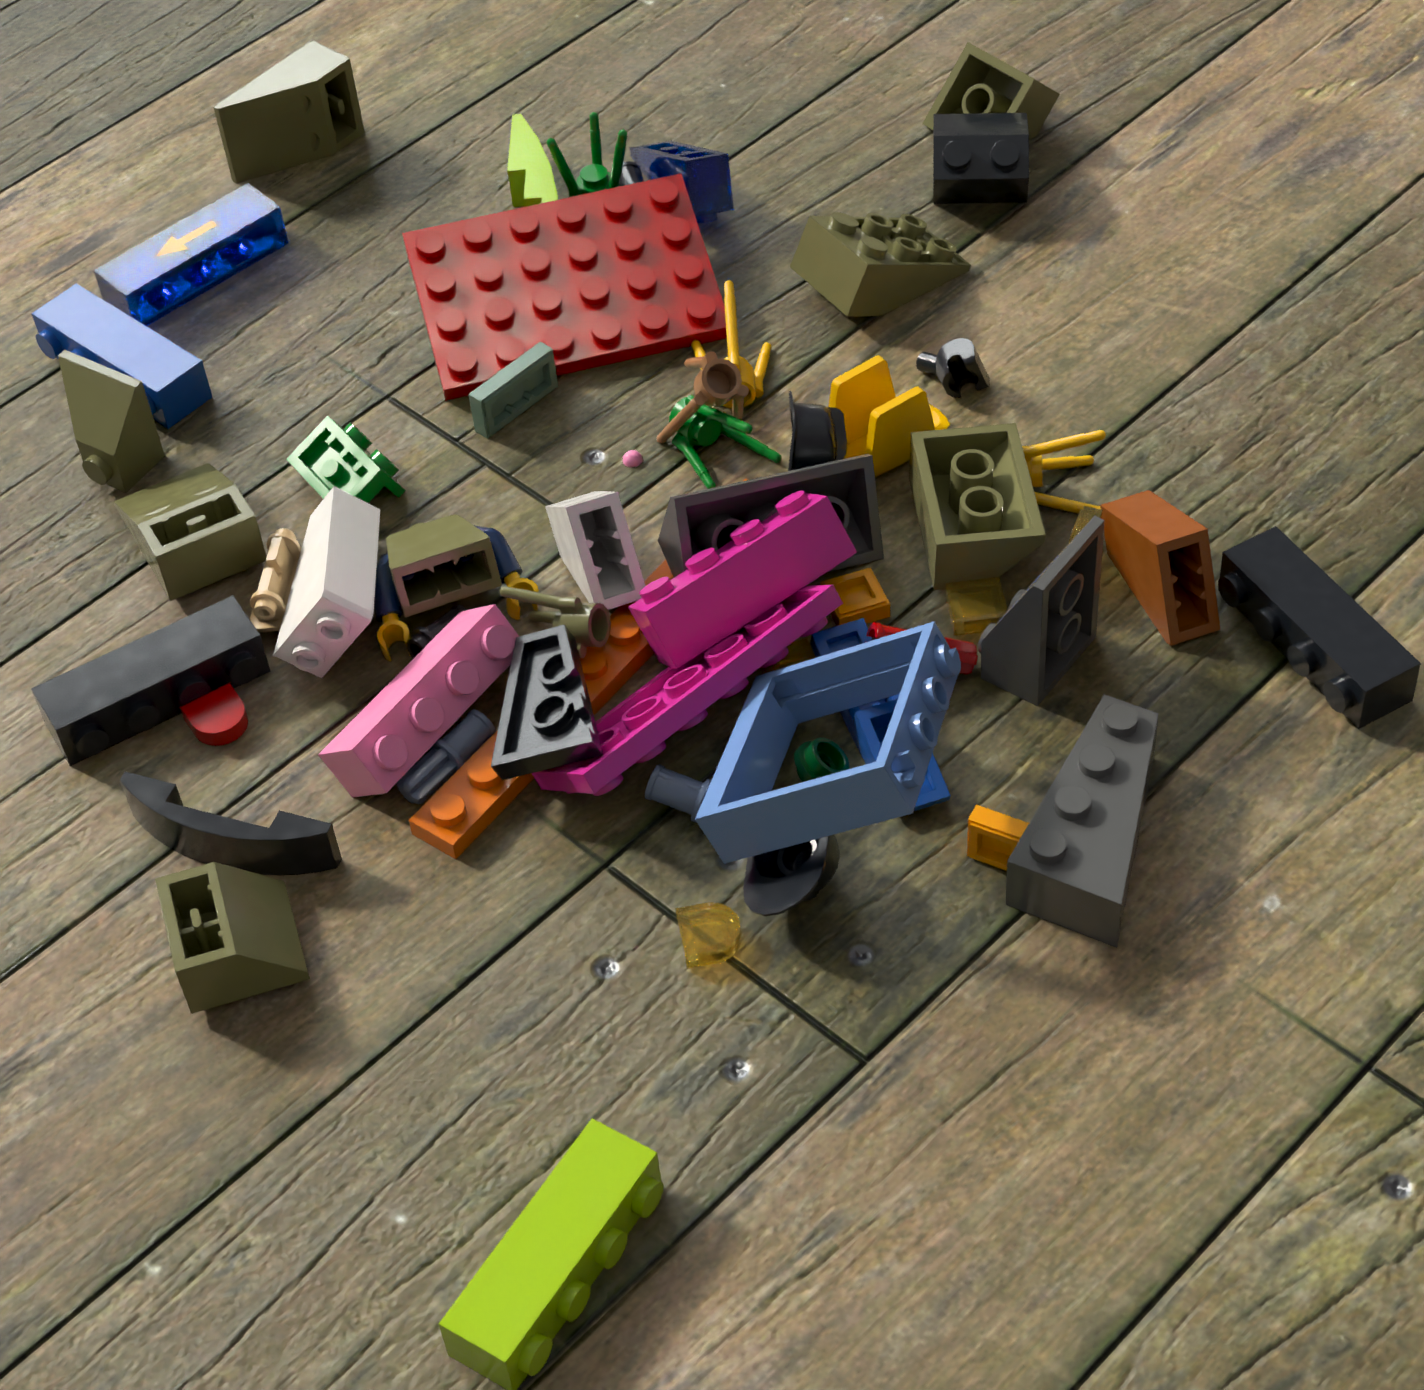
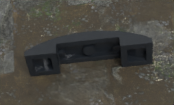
[120,771,342,876]

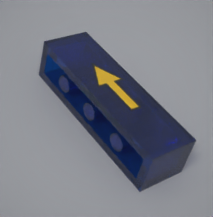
[94,183,289,326]

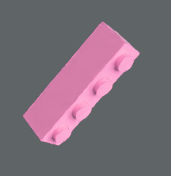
[318,604,520,797]

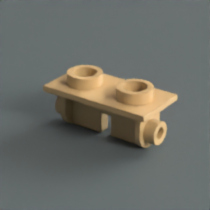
[250,528,301,633]

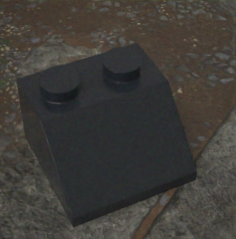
[933,113,1029,204]

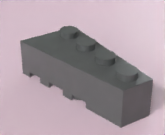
[1006,694,1159,948]

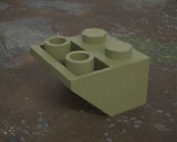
[155,862,310,1014]

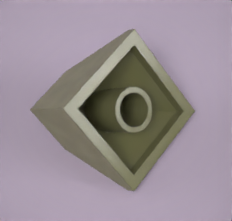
[58,350,165,493]

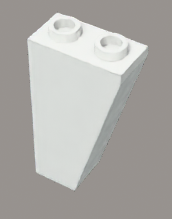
[273,486,380,678]

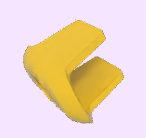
[829,355,950,477]

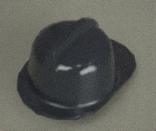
[788,391,847,471]
[743,835,840,916]

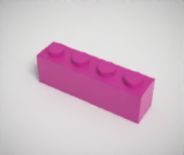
[628,491,857,669]

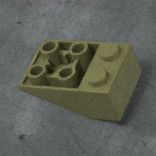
[214,40,365,183]
[790,212,971,316]
[114,463,267,601]

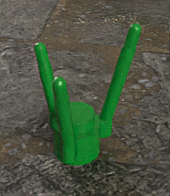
[547,112,627,197]
[669,395,782,489]

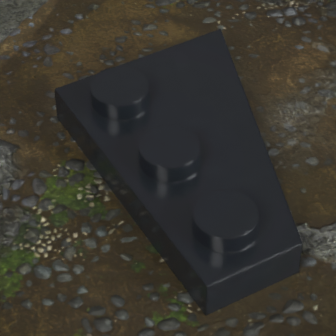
[491,624,603,780]

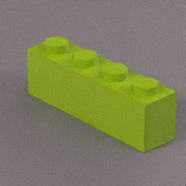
[439,1118,664,1390]

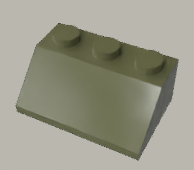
[909,423,1046,590]

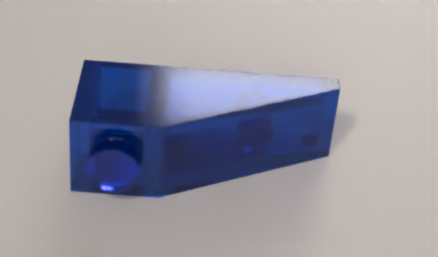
[630,141,734,223]

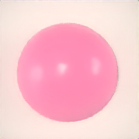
[622,450,643,467]

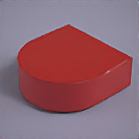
[180,683,248,746]

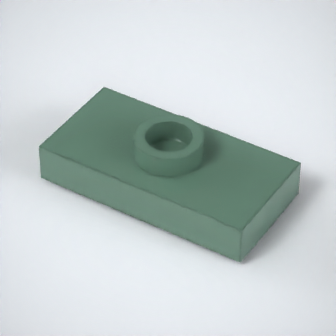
[468,341,558,439]

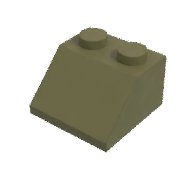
[922,42,1060,140]

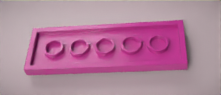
[532,584,843,796]

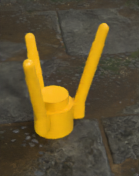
[691,280,772,409]
[1022,430,1106,518]

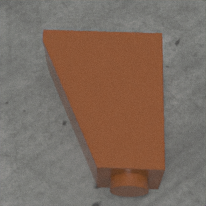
[1100,490,1221,646]

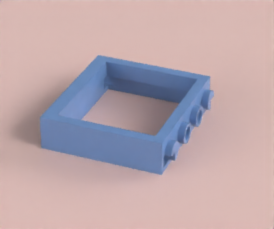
[695,621,961,864]

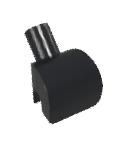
[916,338,990,398]

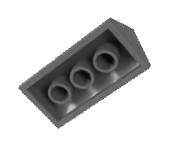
[658,454,884,577]

